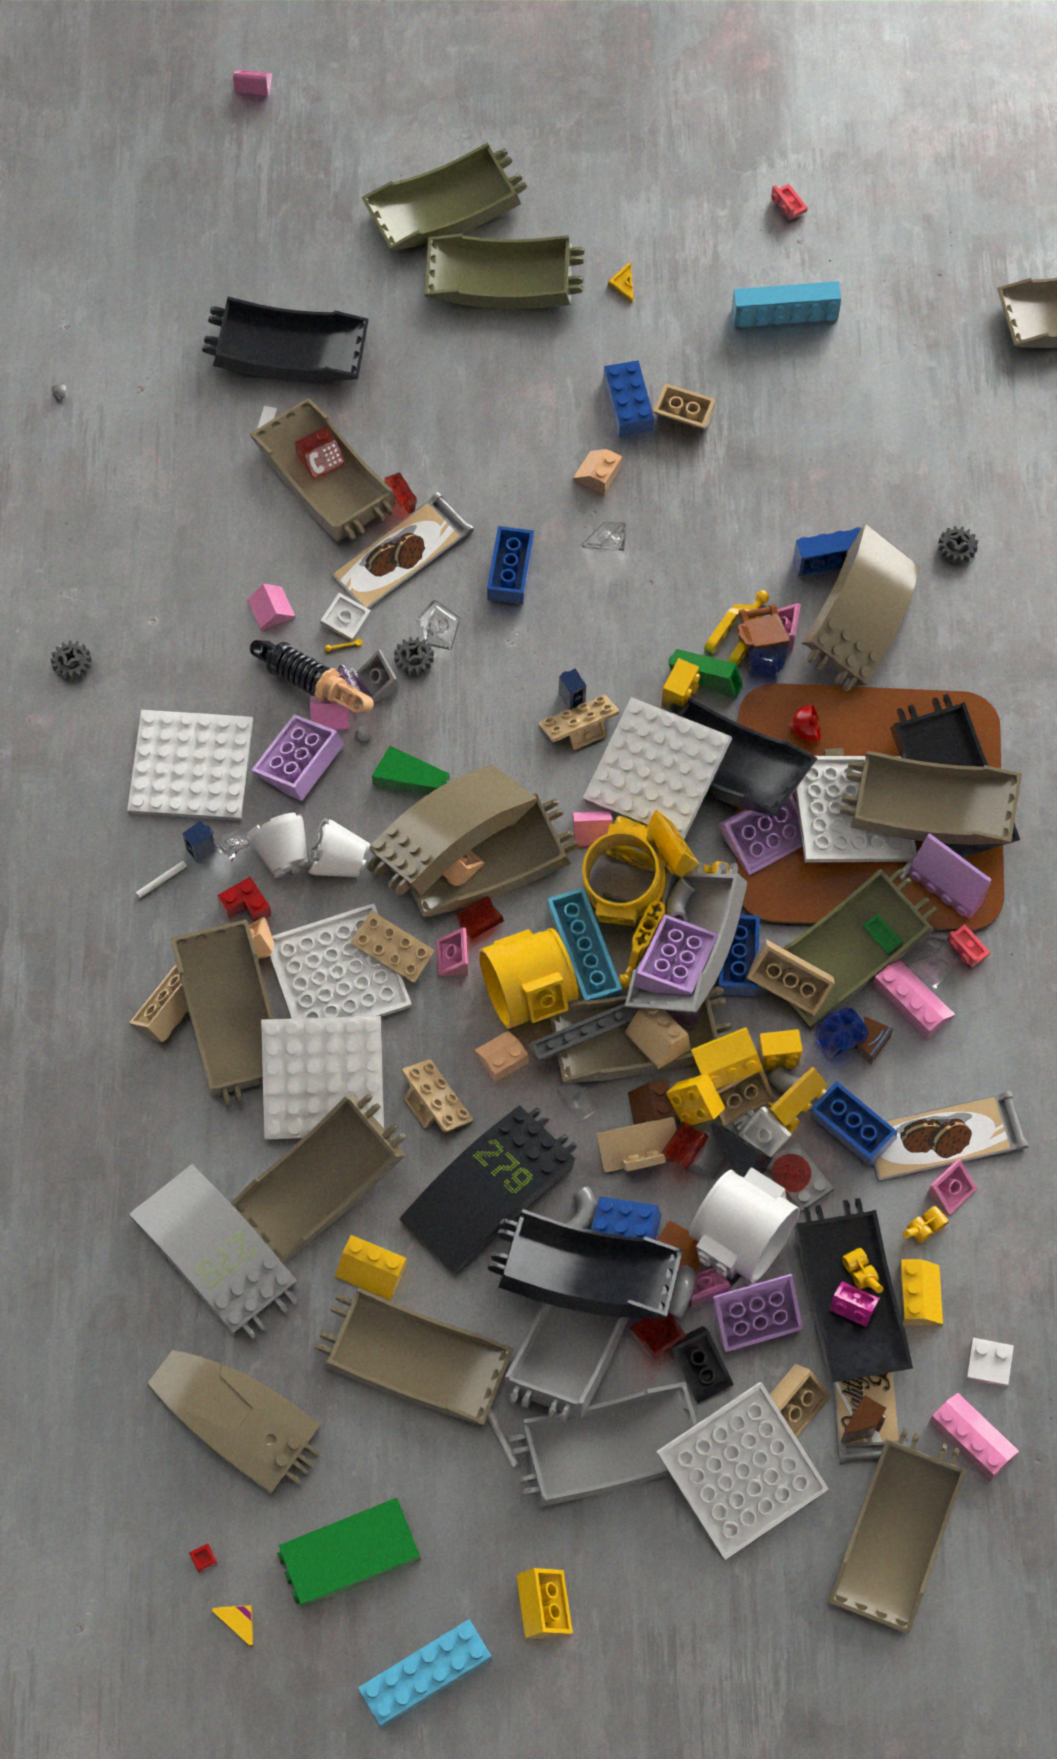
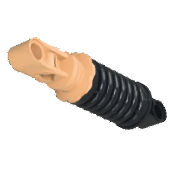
[250,640,374,713]

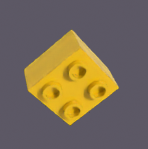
[661,658,700,709]
[757,1029,803,1071]
[666,1074,725,1127]

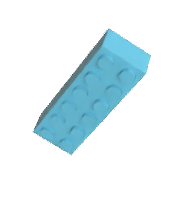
[731,281,842,327]
[547,888,622,1001]
[358,1619,492,1729]

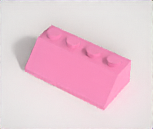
[873,961,955,1040]
[929,1393,1019,1481]

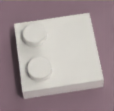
[320,593,371,642]
[738,1106,791,1157]
[966,1338,1014,1387]

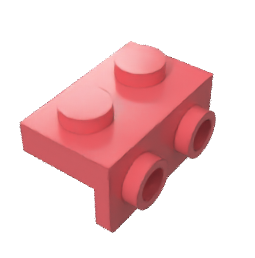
[771,184,808,220]
[947,924,990,968]

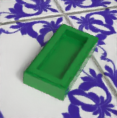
[863,913,903,955]

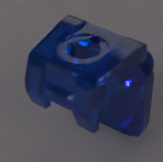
[748,643,788,677]
[815,1007,869,1059]

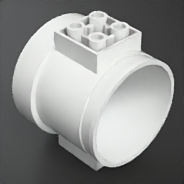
[689,1167,800,1283]

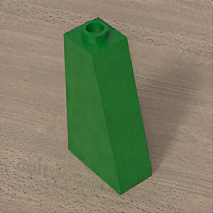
[668,649,743,699]
[372,746,450,795]

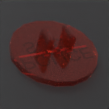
[772,1154,811,1192]

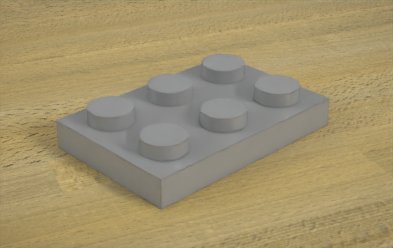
[767,1142,834,1213]

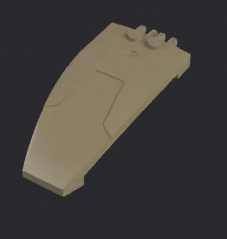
[147,1350,321,1495]

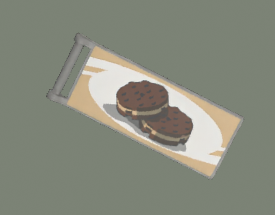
[331,492,474,609]
[874,1091,1029,1181]

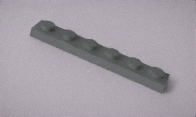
[528,1003,637,1062]

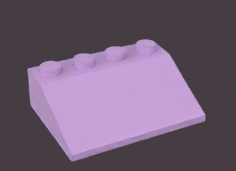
[251,714,344,801]
[717,795,803,875]
[908,833,992,919]
[635,914,718,996]
[713,1274,803,1352]

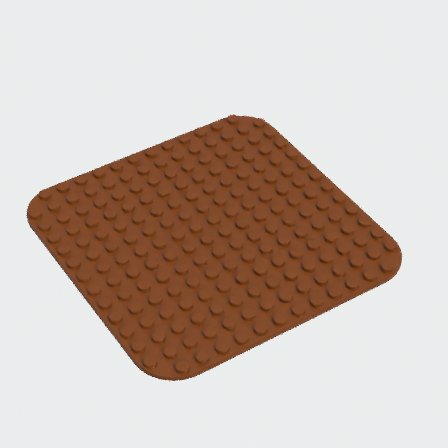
[736,683,1004,931]

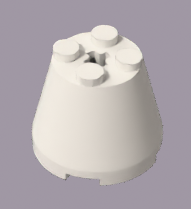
[247,813,309,878]
[307,818,370,877]

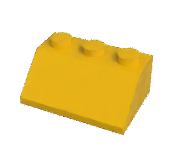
[647,809,699,878]
[691,1027,764,1089]
[768,1066,827,1127]
[335,1235,407,1301]
[898,1259,943,1326]
[516,1568,573,1639]

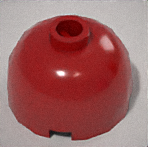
[789,705,821,743]

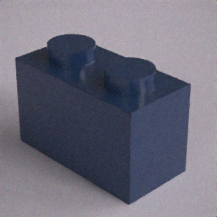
[559,668,587,710]
[182,821,216,863]

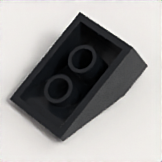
[711,1122,773,1176]
[667,1326,734,1403]

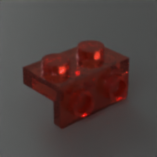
[384,472,417,514]
[456,896,504,940]
[662,1121,709,1169]

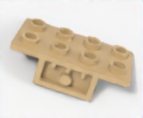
[539,695,620,750]
[351,911,435,983]
[401,1059,473,1133]
[596,1117,682,1173]

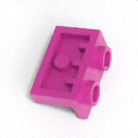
[829,1281,880,1326]

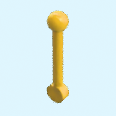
[324,639,362,652]

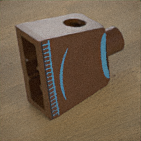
[843,1017,894,1064]

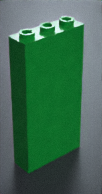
[277,1498,421,1609]

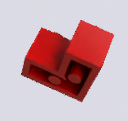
[217,876,272,922]

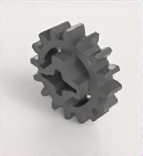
[938,526,978,564]
[394,637,434,676]
[50,640,92,680]

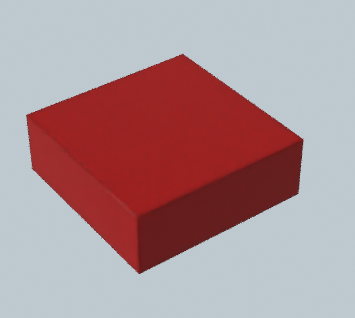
[189,1543,218,1573]

